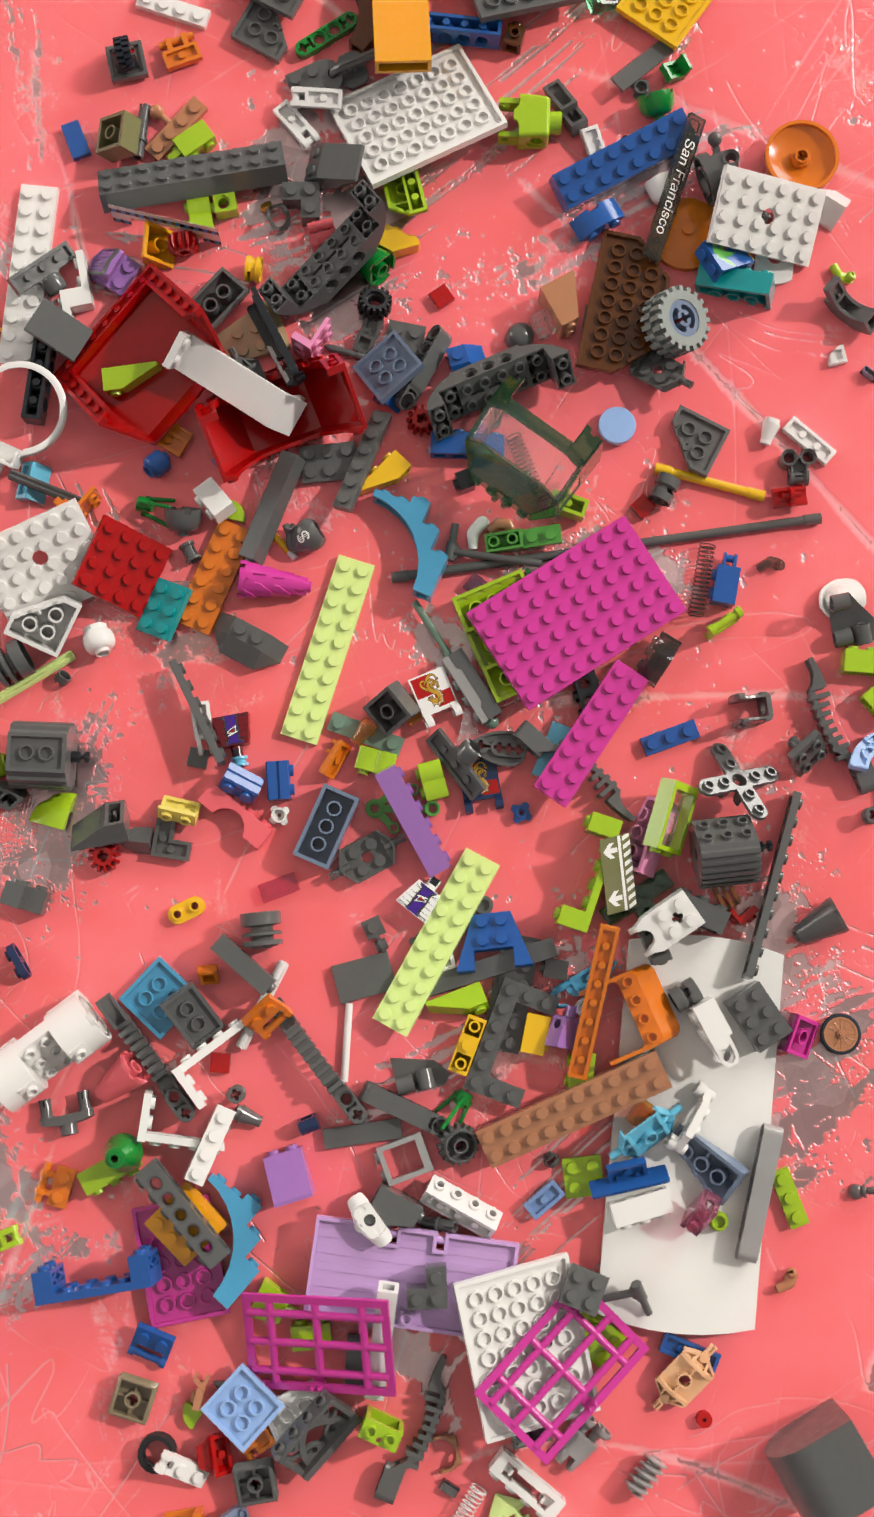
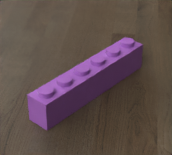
[374,764,451,878]

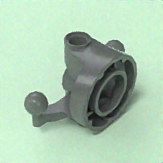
[693,131,740,207]

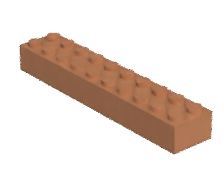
[475,1048,672,1169]

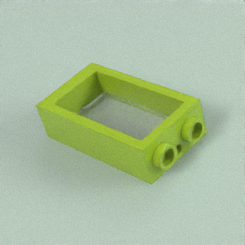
[643,777,699,858]

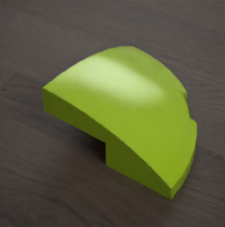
[29,793,77,831]

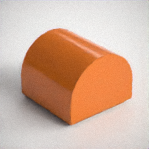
[197,964,220,985]

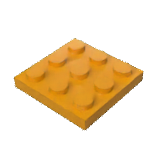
[144,1180,228,1267]

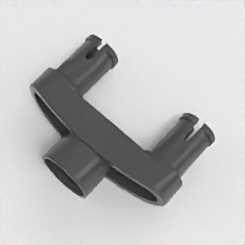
[38,1090,95,1137]

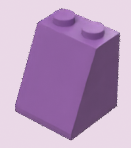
[263,1143,316,1208]

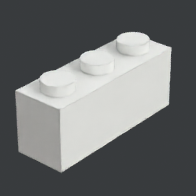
[608,1185,674,1230]

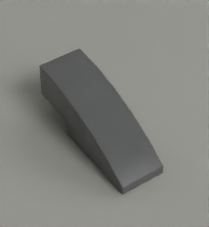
[543,79,589,137]

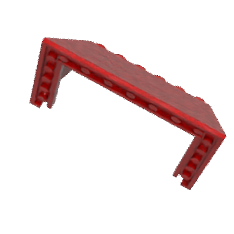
[53,263,228,446]

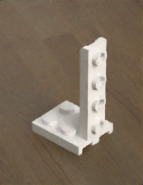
[171,1018,245,1110]
[137,1089,225,1154]

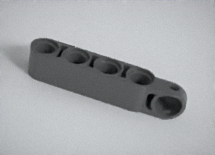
[394,325,452,410]
[358,1080,451,1136]

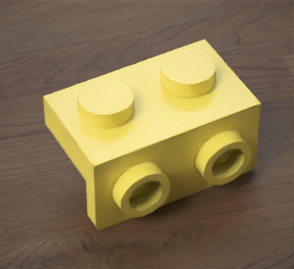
[157,795,202,826]

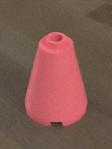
[95,1051,150,1103]

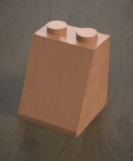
[538,270,579,339]

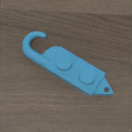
[550,961,618,1009]

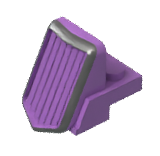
[88,248,142,297]

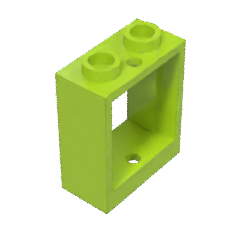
[358,1405,404,1453]

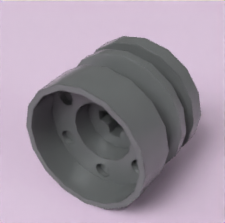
[0,638,36,688]
[240,910,283,949]

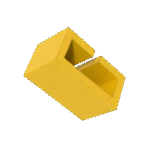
[519,1012,551,1056]

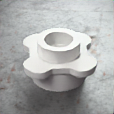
[269,805,290,826]

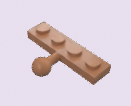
[144,96,208,161]

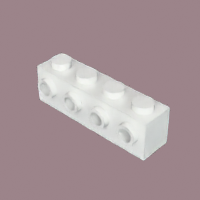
[419,1174,503,1238]

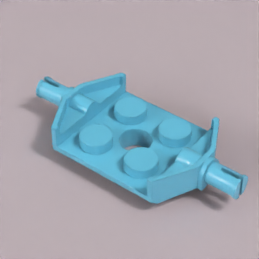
[608,1103,684,1161]

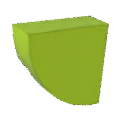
[227,500,246,524]
[183,1400,203,1430]

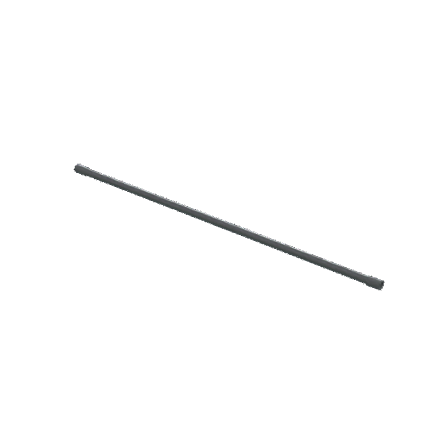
[391,513,822,584]

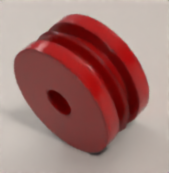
[695,1410,713,1428]

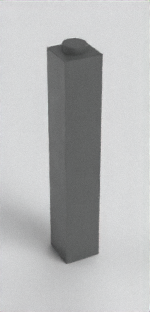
[238,450,306,565]

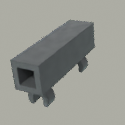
[210,934,277,996]

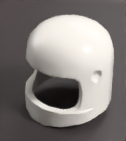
[644,171,676,206]

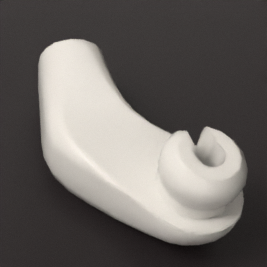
[467,516,489,550]

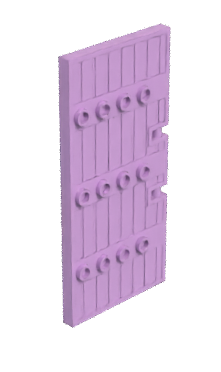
[304,1214,520,1337]

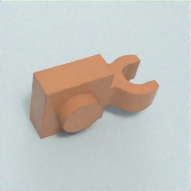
[190,1371,210,1411]

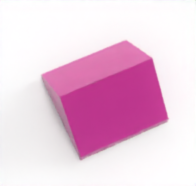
[778,1012,820,1060]

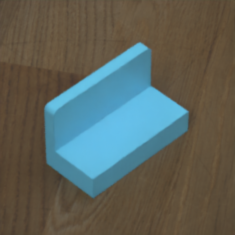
[15,461,52,504]

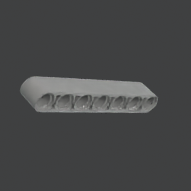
[735,1123,784,1264]

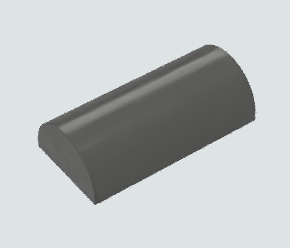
[192,266,250,330]

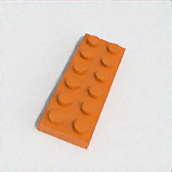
[179,520,248,636]

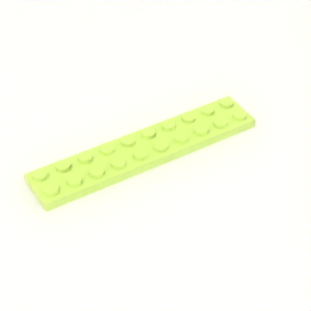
[280,555,375,746]
[373,848,500,1037]

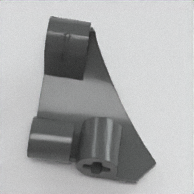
[829,592,874,648]

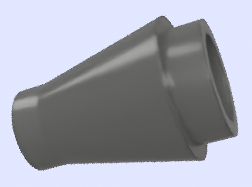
[233,1104,263,1127]

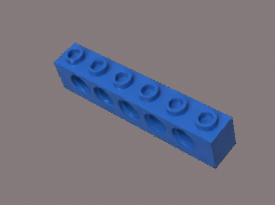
[429,11,502,50]

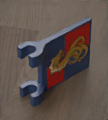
[461,759,504,815]

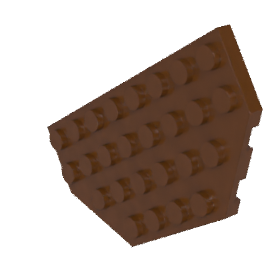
[575,229,670,375]

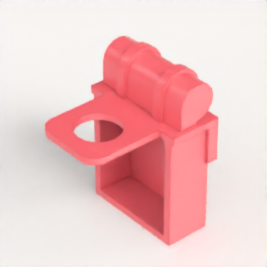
[306,218,336,254]

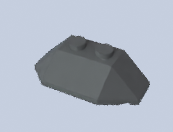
[213,612,289,670]

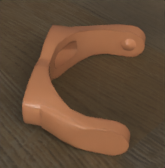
[432,1434,462,1474]

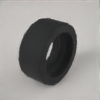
[138,1431,177,1474]

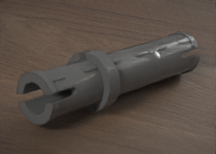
[132,103,151,161]

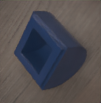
[297,1112,321,1136]

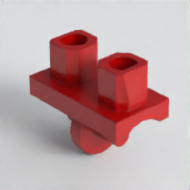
[771,485,808,509]

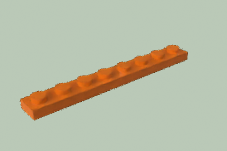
[567,923,620,1081]

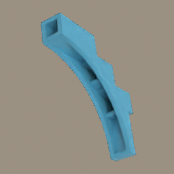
[372,489,448,603]
[208,1173,262,1309]

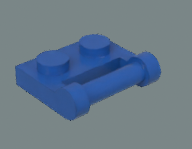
[127,1321,176,1369]

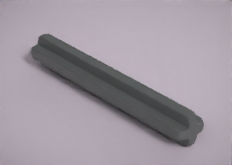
[8,469,81,502]

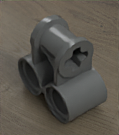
[777,448,817,487]

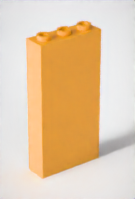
[372,0,432,74]

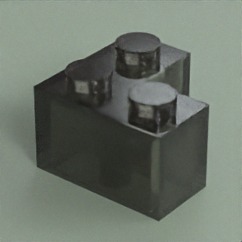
[635,631,682,688]

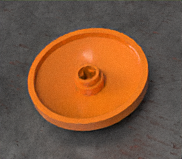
[764,120,840,189]
[649,197,714,272]

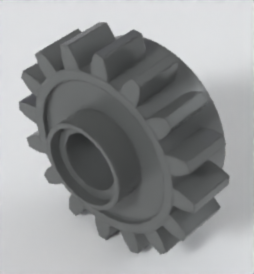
[436,1121,480,1166]

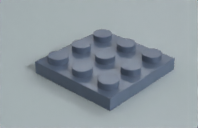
[352,330,425,405]

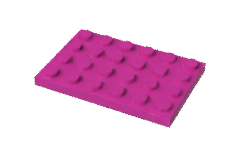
[131,1193,231,1328]

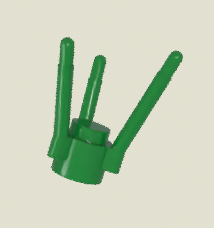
[136,496,175,529]
[435,1088,474,1130]

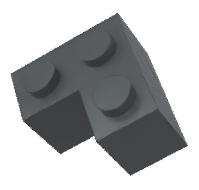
[282,181,321,227]
[0,878,52,915]
[407,1262,448,1310]

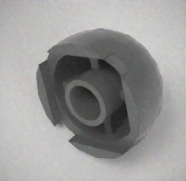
[164,506,202,536]

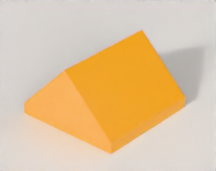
[141,220,175,269]

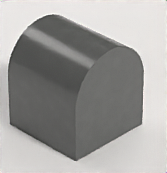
[764,1398,874,1517]

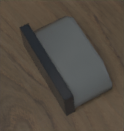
[439,1478,460,1498]

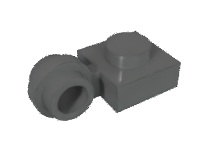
[361,915,389,953]

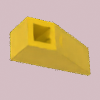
[359,450,412,496]

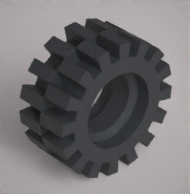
[357,285,392,321]

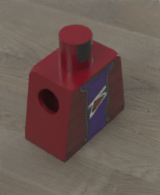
[212,712,251,757]

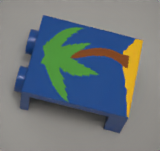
[694,240,755,283]

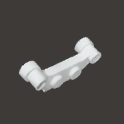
[664,1080,716,1155]

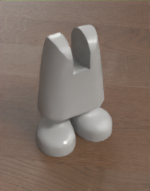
[555,1415,612,1473]

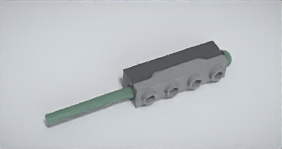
[411,600,502,729]

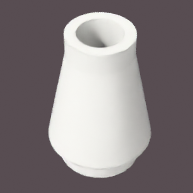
[759,416,781,446]

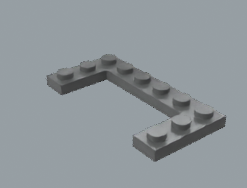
[463,977,560,1109]

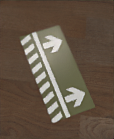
[599,833,637,915]

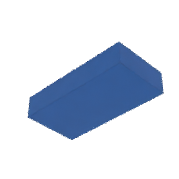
[61,119,92,162]

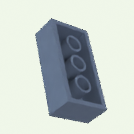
[293,783,361,870]

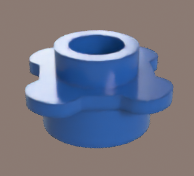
[511,802,532,823]

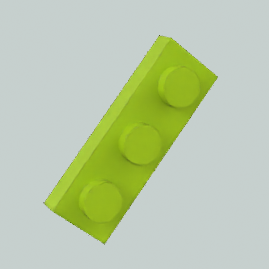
[773,1166,810,1230]

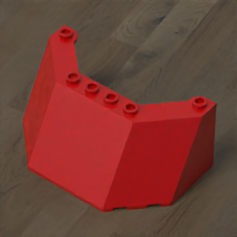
[194,353,368,483]

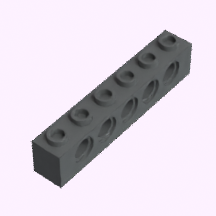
[135,1157,231,1270]

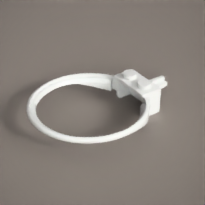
[0,361,68,474]

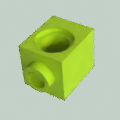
[210,192,239,220]

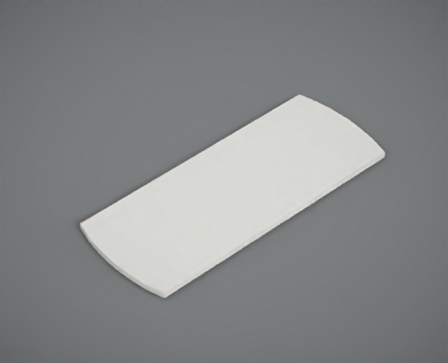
[597,935,784,1335]

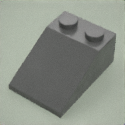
[304,143,365,191]

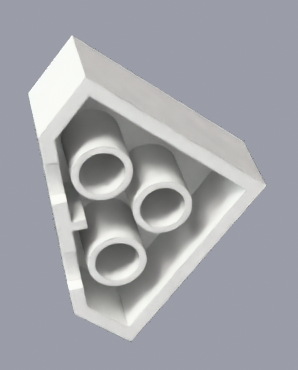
[3,594,82,658]

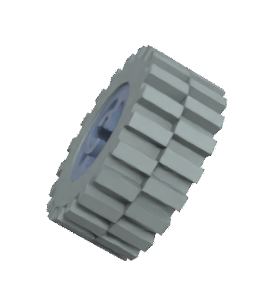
[641,285,710,359]

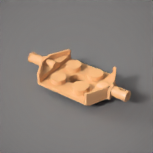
[652,1343,718,1411]

